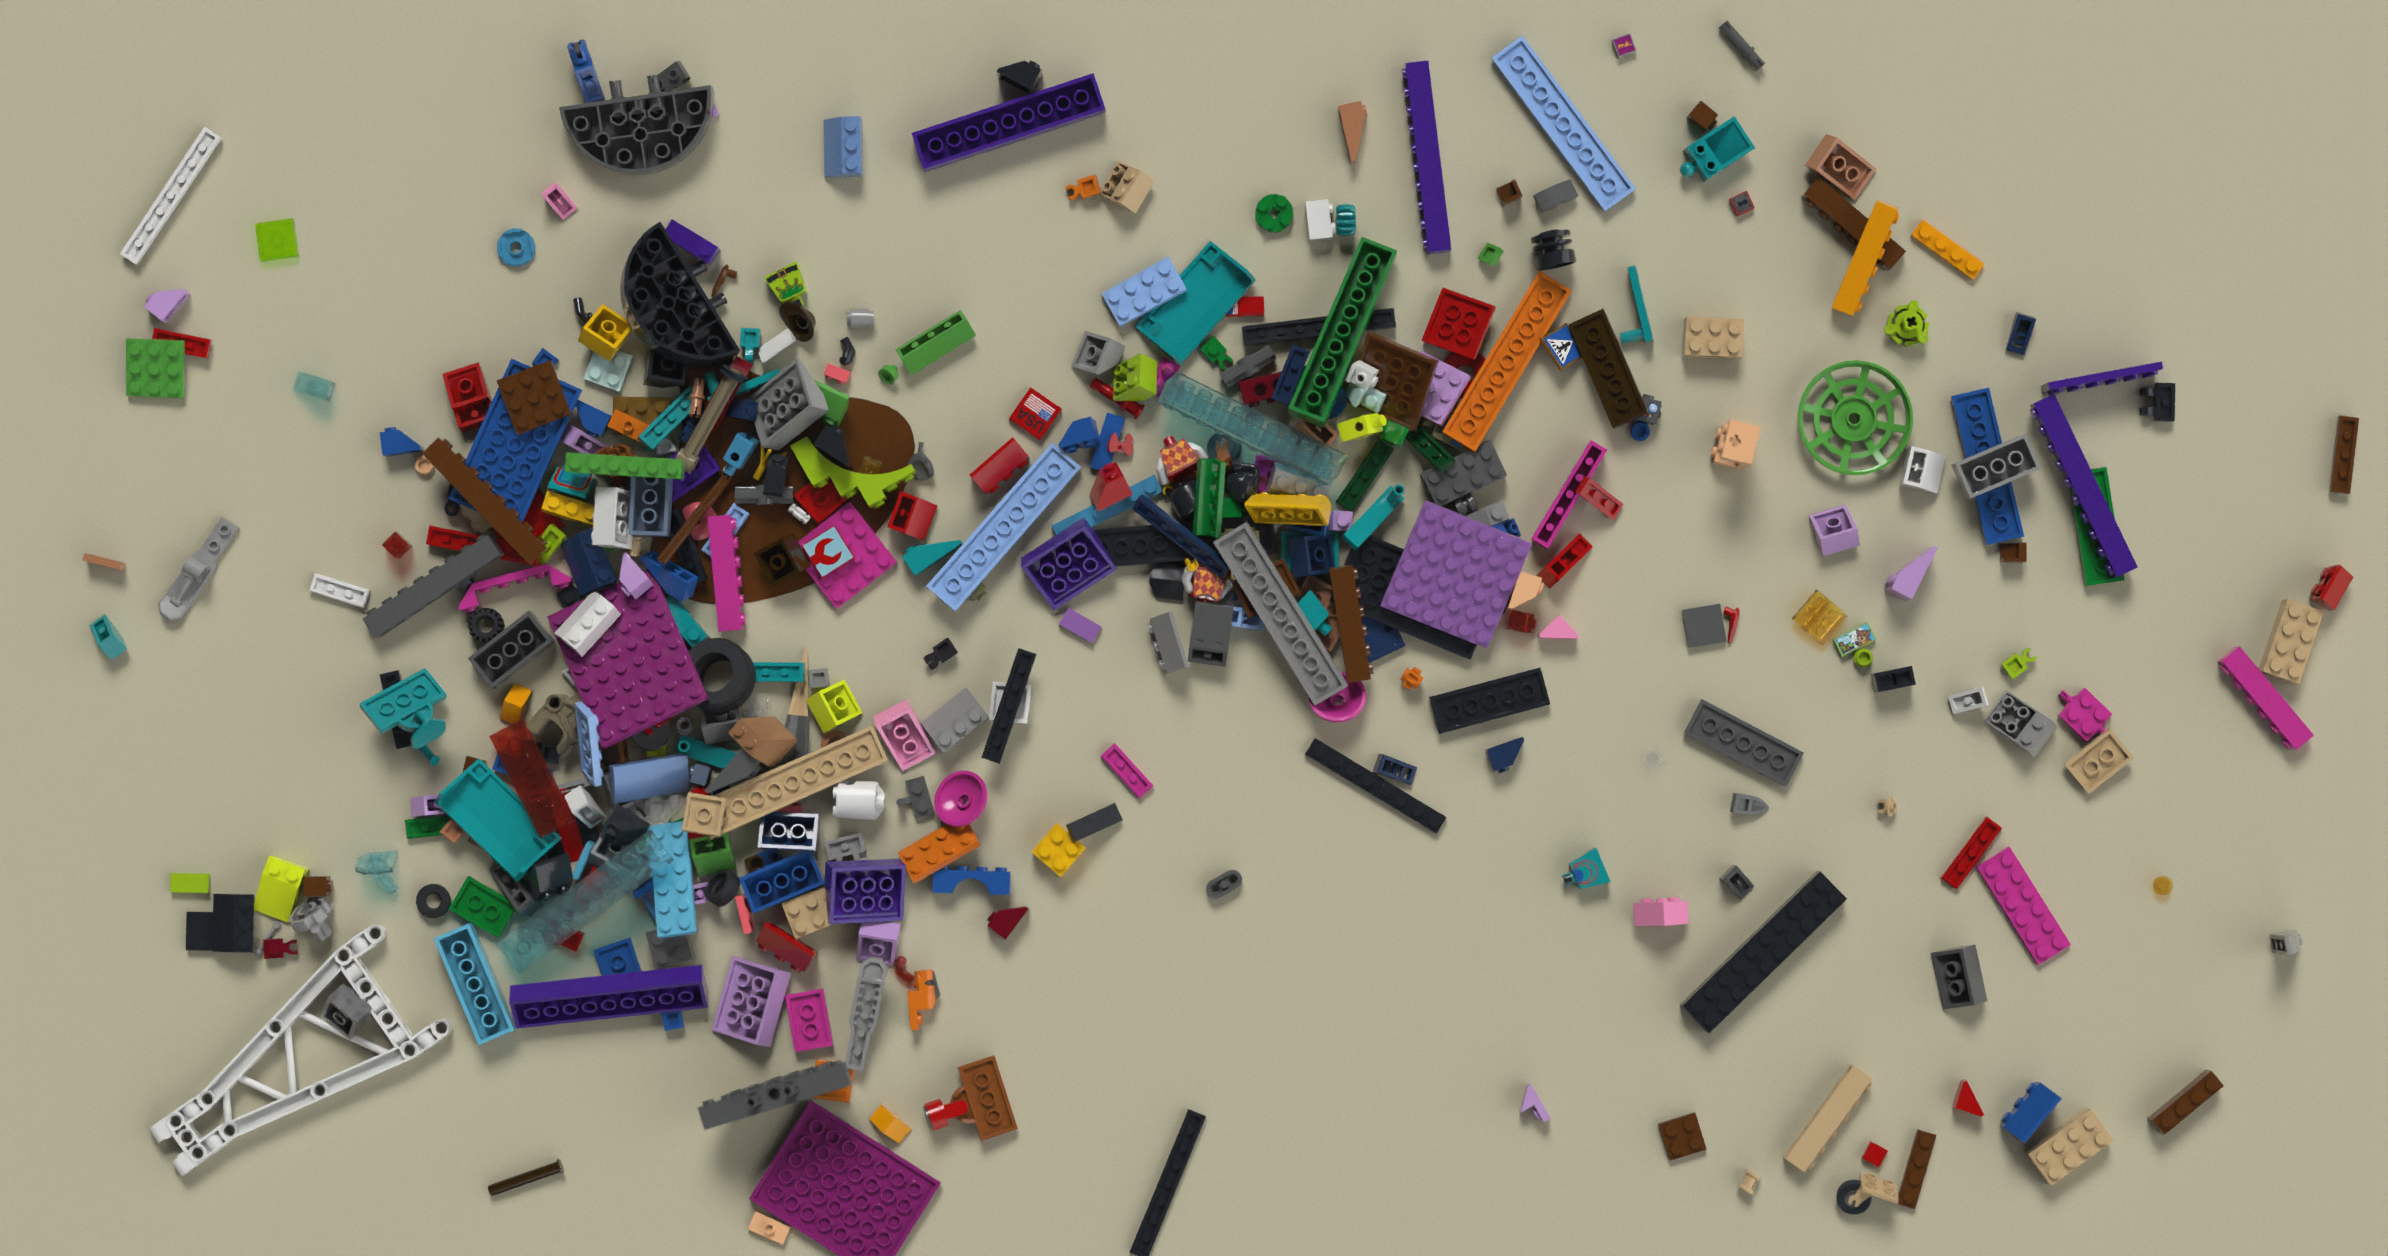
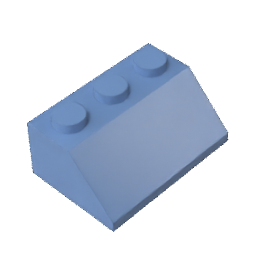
[824,116,863,177]

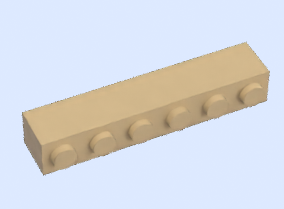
[1783,1064,1872,1172]

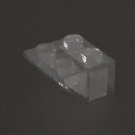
[645,795,687,825]

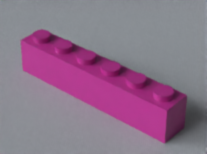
[1530,440,1607,550]
[707,514,746,632]
[2218,646,2314,750]

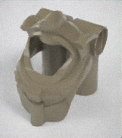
[526,694,583,758]

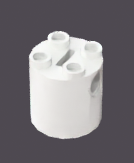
[833,780,885,820]

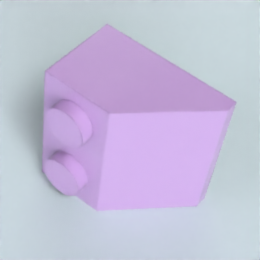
[1809,505,1860,556]
[856,921,901,966]

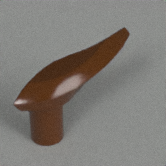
[711,265,737,298]

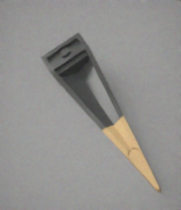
[774,649,809,803]

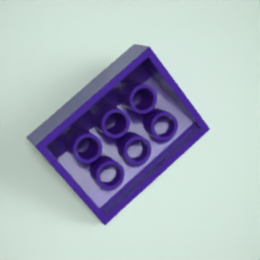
[1021,517,1117,610]
[824,859,906,924]

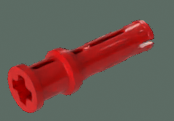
[1089,377,1145,420]

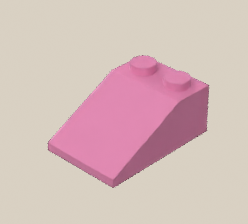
[873,699,936,771]

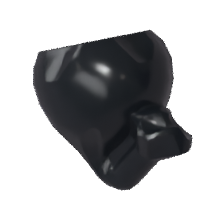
[1225,458,1260,504]

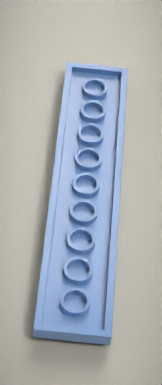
[1491,35,1636,212]
[926,443,1081,612]

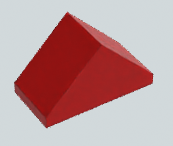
[1952,1079,1984,1117]

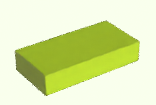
[170,873,210,893]

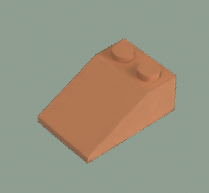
[1805,134,1876,200]

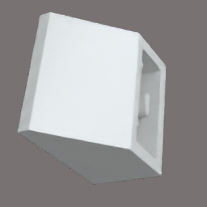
[1899,446,1946,494]

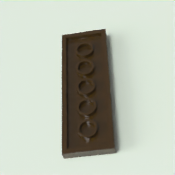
[1569,309,1649,429]

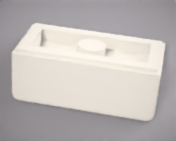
[758,328,796,363]

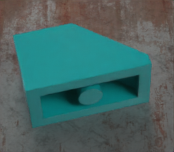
[90,614,127,660]

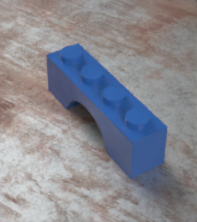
[932,866,1011,895]

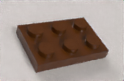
[1231,558,1301,618]

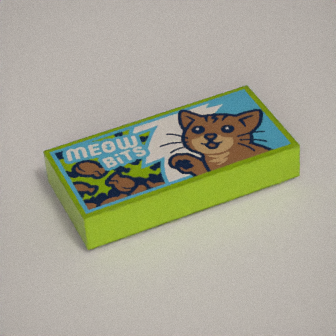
[1833,622,1876,657]

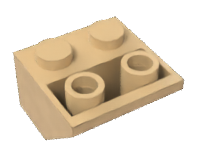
[1100,161,1154,214]

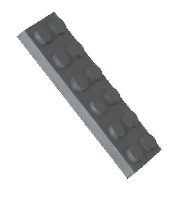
[1683,699,1804,787]

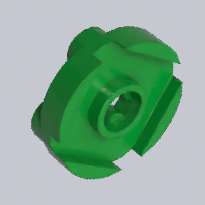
[1255,194,1293,233]

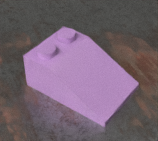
[1885,546,1938,601]

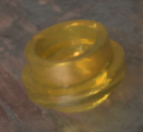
[2153,876,2173,895]

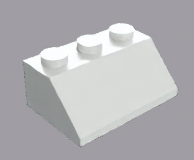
[591,487,632,549]
[554,591,621,657]

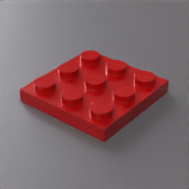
[1421,287,1496,360]

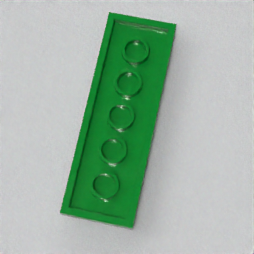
[2070,467,2125,586]

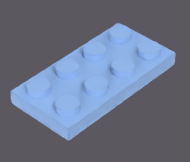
[1101,257,1187,328]
[574,701,604,787]

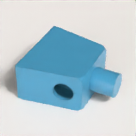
[723,431,760,476]

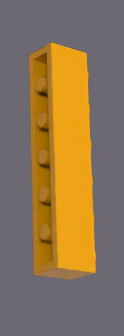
[1832,199,1900,316]

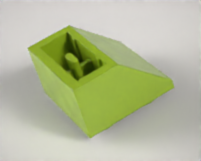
[1113,353,1157,401]

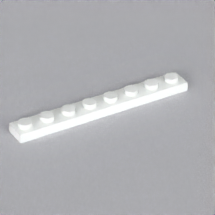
[120,127,222,265]

